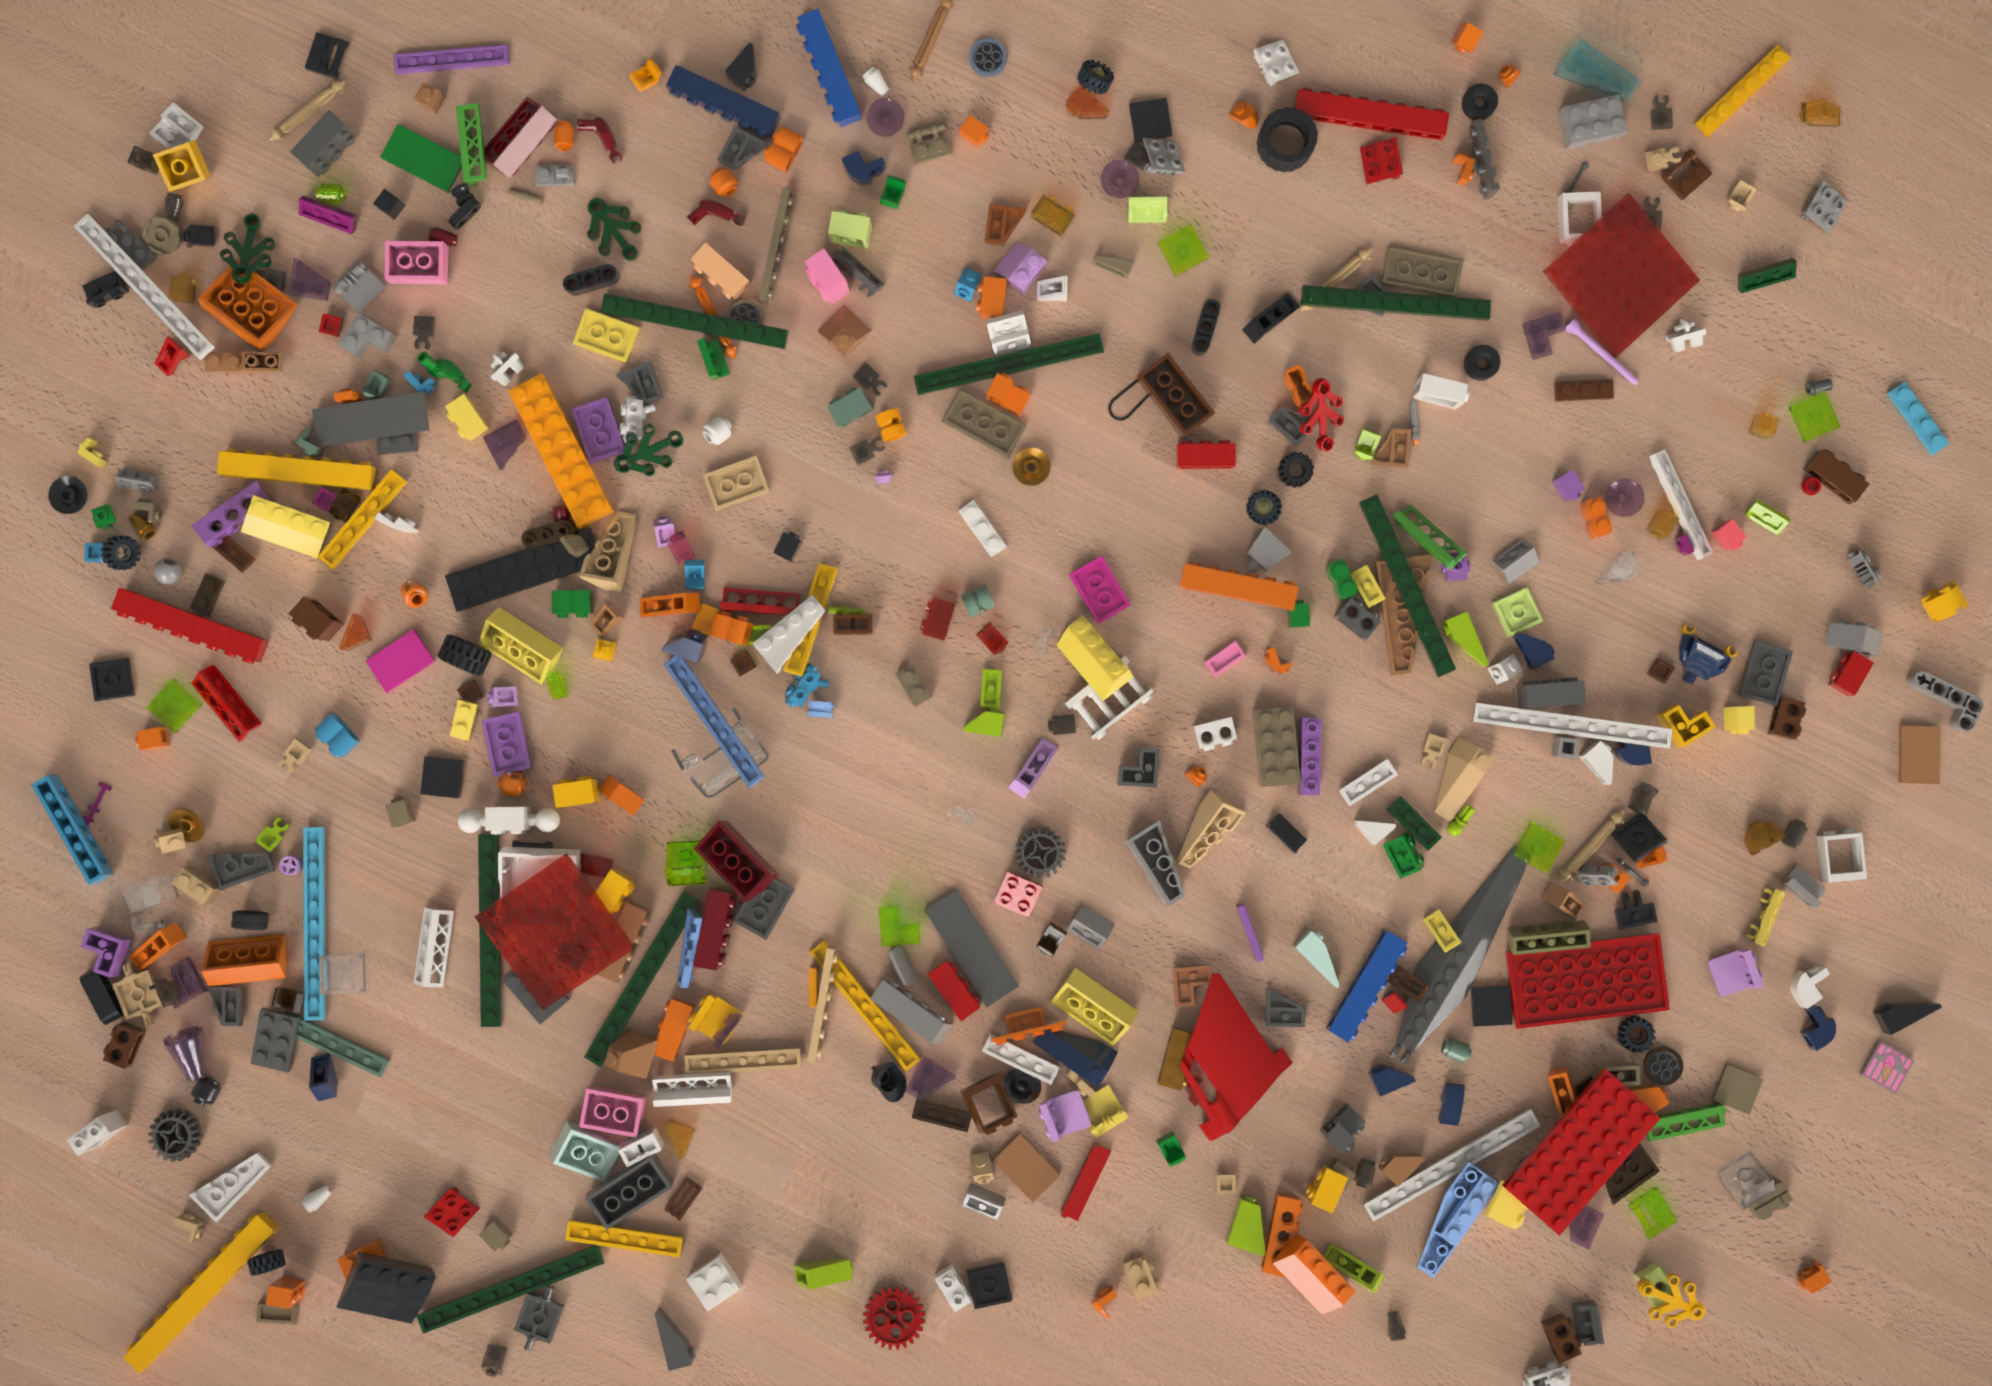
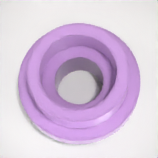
[874,470,893,483]

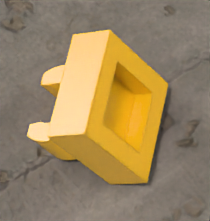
[592,639,617,662]

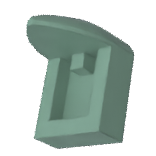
[362,369,391,398]
[294,426,324,457]

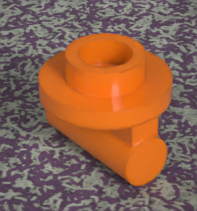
[1498,65,1521,89]
[1184,765,1207,788]

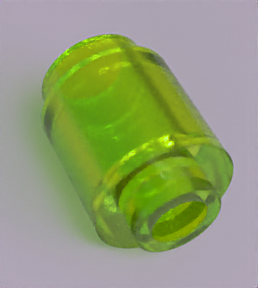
[316,184,346,204]
[545,671,569,700]

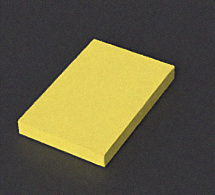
[573,308,640,364]

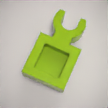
[254,817,290,853]

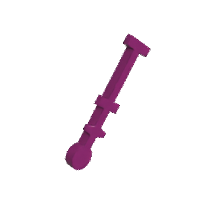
[83,782,112,830]

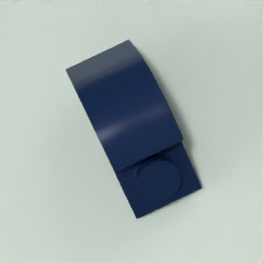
[841,151,886,185]
[1613,742,1652,765]
[1800,1005,1836,1051]

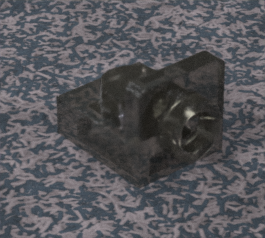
[1124,141,1150,171]
[1048,714,1076,735]
[149,978,180,1008]

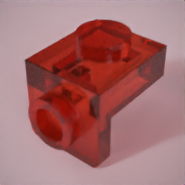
[975,622,1009,655]
[1185,1076,1203,1108]

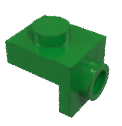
[880,175,906,210]
[91,504,116,530]
[1156,1131,1187,1167]

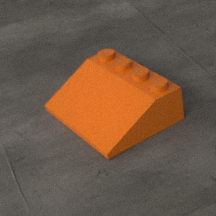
[198,259,298,352]

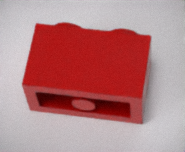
[1828,651,1874,696]

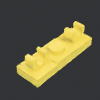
[1747,889,1785,947]

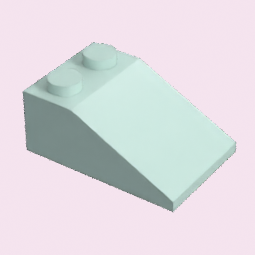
[549,1120,620,1181]

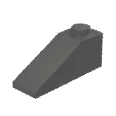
[655,1308,696,1371]

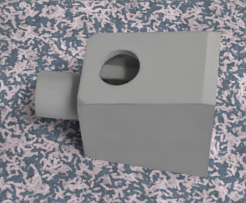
[1244,527,1291,574]

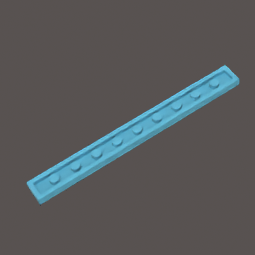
[303,827,326,1020]

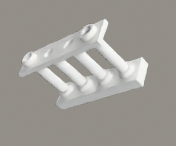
[1065,656,1154,740]

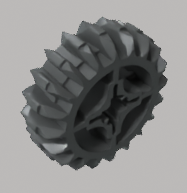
[1014,826,1066,879]
[148,1109,203,1162]

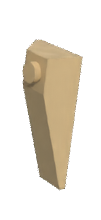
[579,511,637,592]
[1434,737,1495,822]
[1177,790,1246,869]

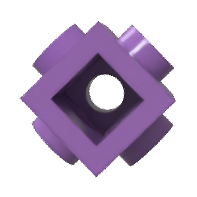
[1441,553,1470,581]

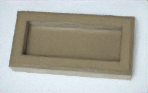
[256,1301,298,1325]

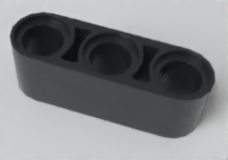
[563,264,620,296]
[1191,299,1220,356]
[79,969,124,1025]

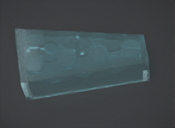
[1553,38,1643,102]

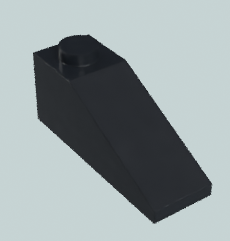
[1242,293,1300,344]
[1873,1002,1942,1035]

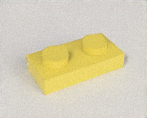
[1350,565,1386,608]
[450,698,479,741]
[1423,909,1461,953]

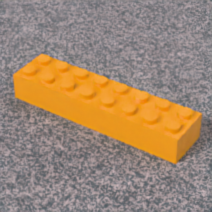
[508,373,615,529]

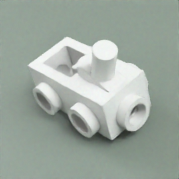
[620,396,655,443]
[1522,1360,1571,1386]

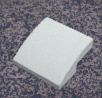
[149,102,203,149]
[986,310,1032,357]

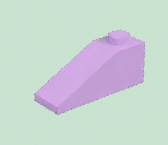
[1009,738,1058,799]

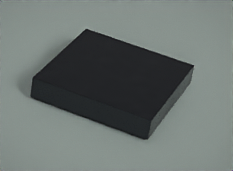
[1129,98,1173,142]
[89,658,135,702]
[420,756,464,798]
[1611,812,1667,864]
[1470,985,1513,1027]
[967,1262,1012,1309]

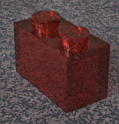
[920,597,956,642]

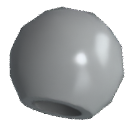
[154,558,182,585]

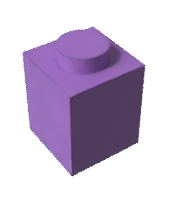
[1552,470,1585,501]

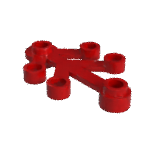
[1298,377,1344,452]

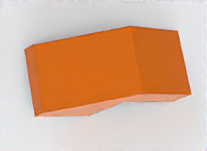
[599,775,644,816]

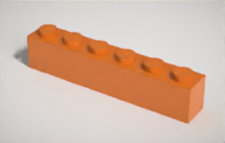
[1180,562,1299,611]

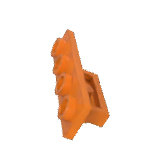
[990,1007,1067,1045]

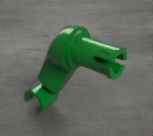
[417,352,471,393]

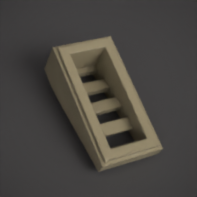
[1093,255,1134,278]
[560,534,589,558]

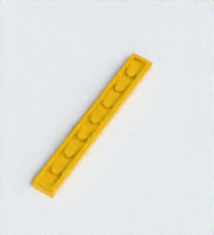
[809,939,921,1071]

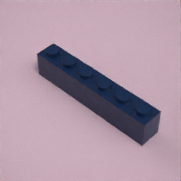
[666,65,781,138]

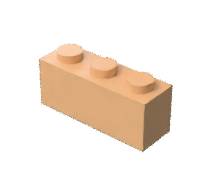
[690,242,750,301]

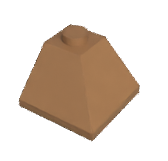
[818,305,871,358]
[604,1029,658,1079]

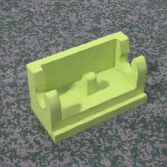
[1128,197,1167,223]

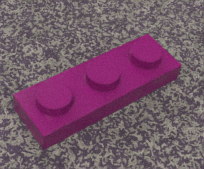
[298,195,356,234]

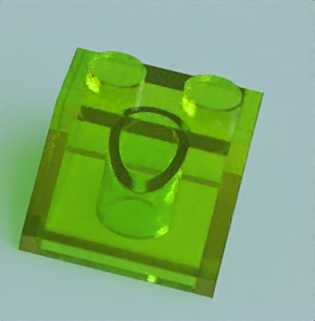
[665,840,707,886]

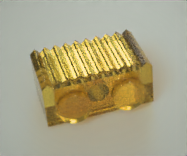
[1031,194,1075,238]

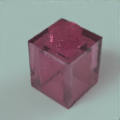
[666,531,696,565]

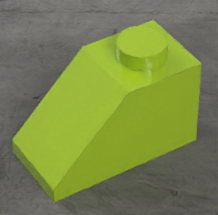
[963,708,1004,737]

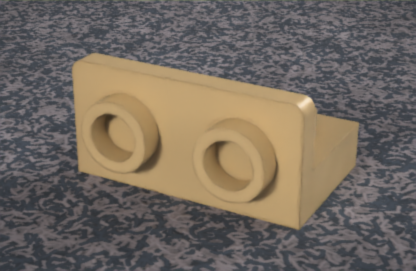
[1123,1254,1161,1300]

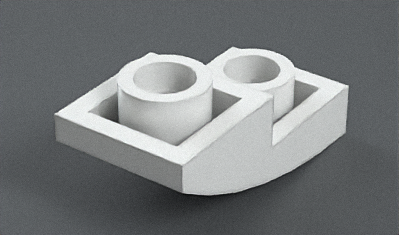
[374,512,419,533]

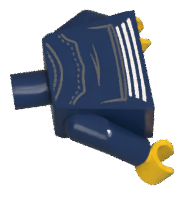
[1679,624,1738,684]

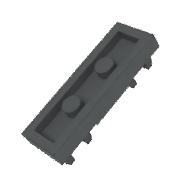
[832,247,885,297]

